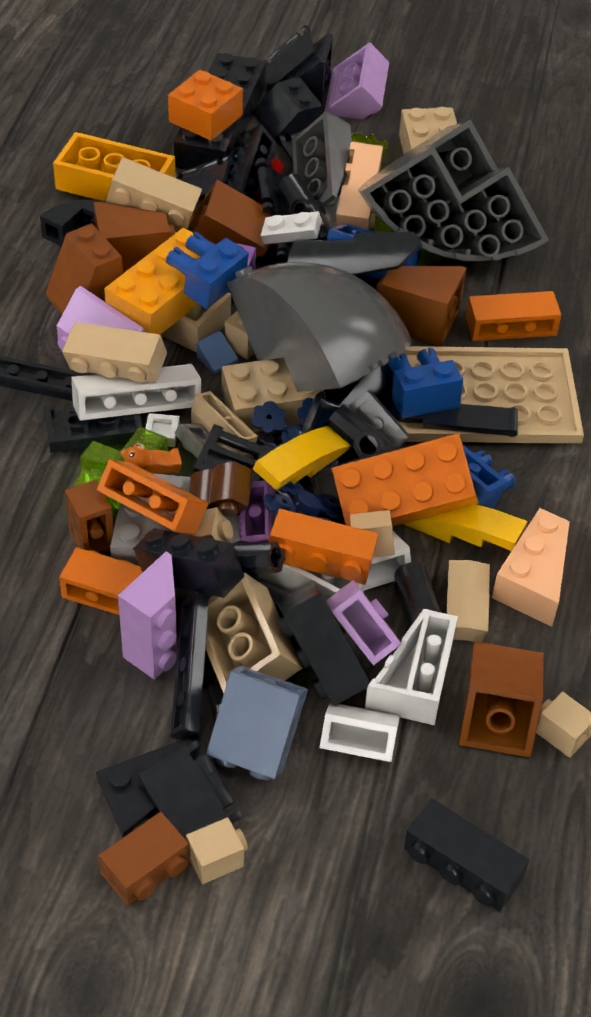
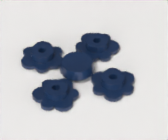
[251,398,338,469]
[263,481,344,522]

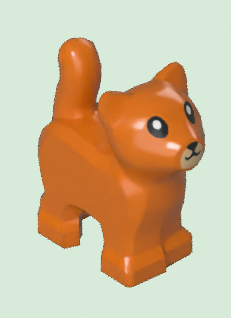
[120,443,182,475]

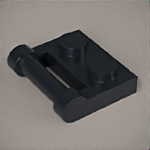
[193,424,274,482]

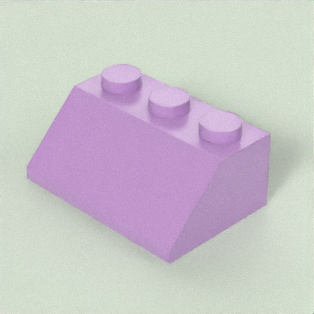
[324,42,389,119]
[57,286,145,350]
[118,552,177,680]

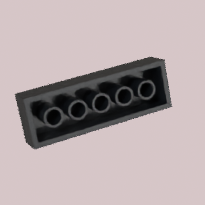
[174,53,266,170]

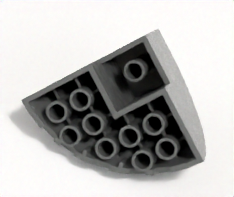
[358,120,549,261]
[227,262,412,392]

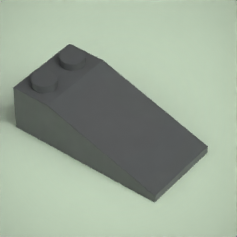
[292,111,352,206]

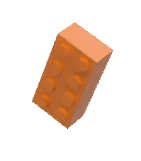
[332,433,478,527]

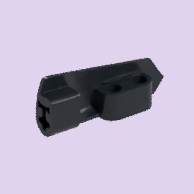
[288,232,423,276]

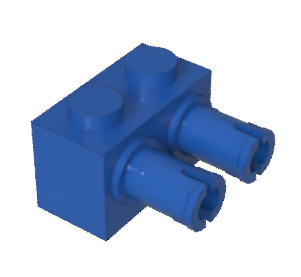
[166,232,249,309]
[388,348,463,418]
[463,445,515,509]

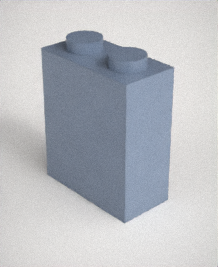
[206,665,308,780]

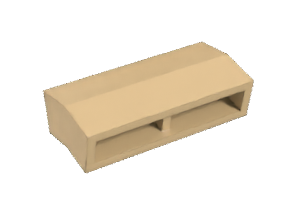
[191,391,258,460]
[447,560,490,643]

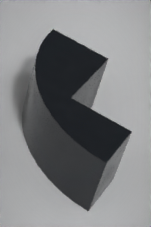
[40,200,106,246]

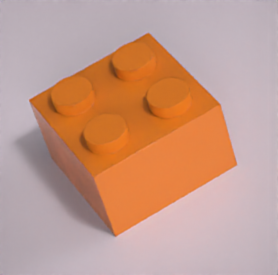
[168,70,243,141]

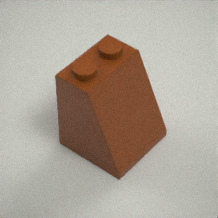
[187,180,272,258]
[94,202,175,273]
[46,224,123,315]
[376,266,466,347]
[459,641,544,758]

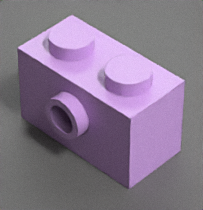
[326,580,401,666]

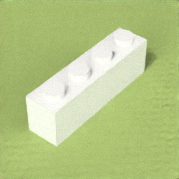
[71,364,201,420]

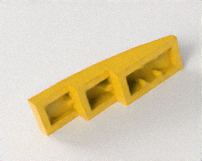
[253,426,351,491]
[404,504,528,551]

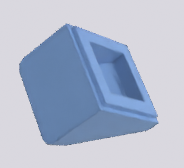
[197,331,238,374]

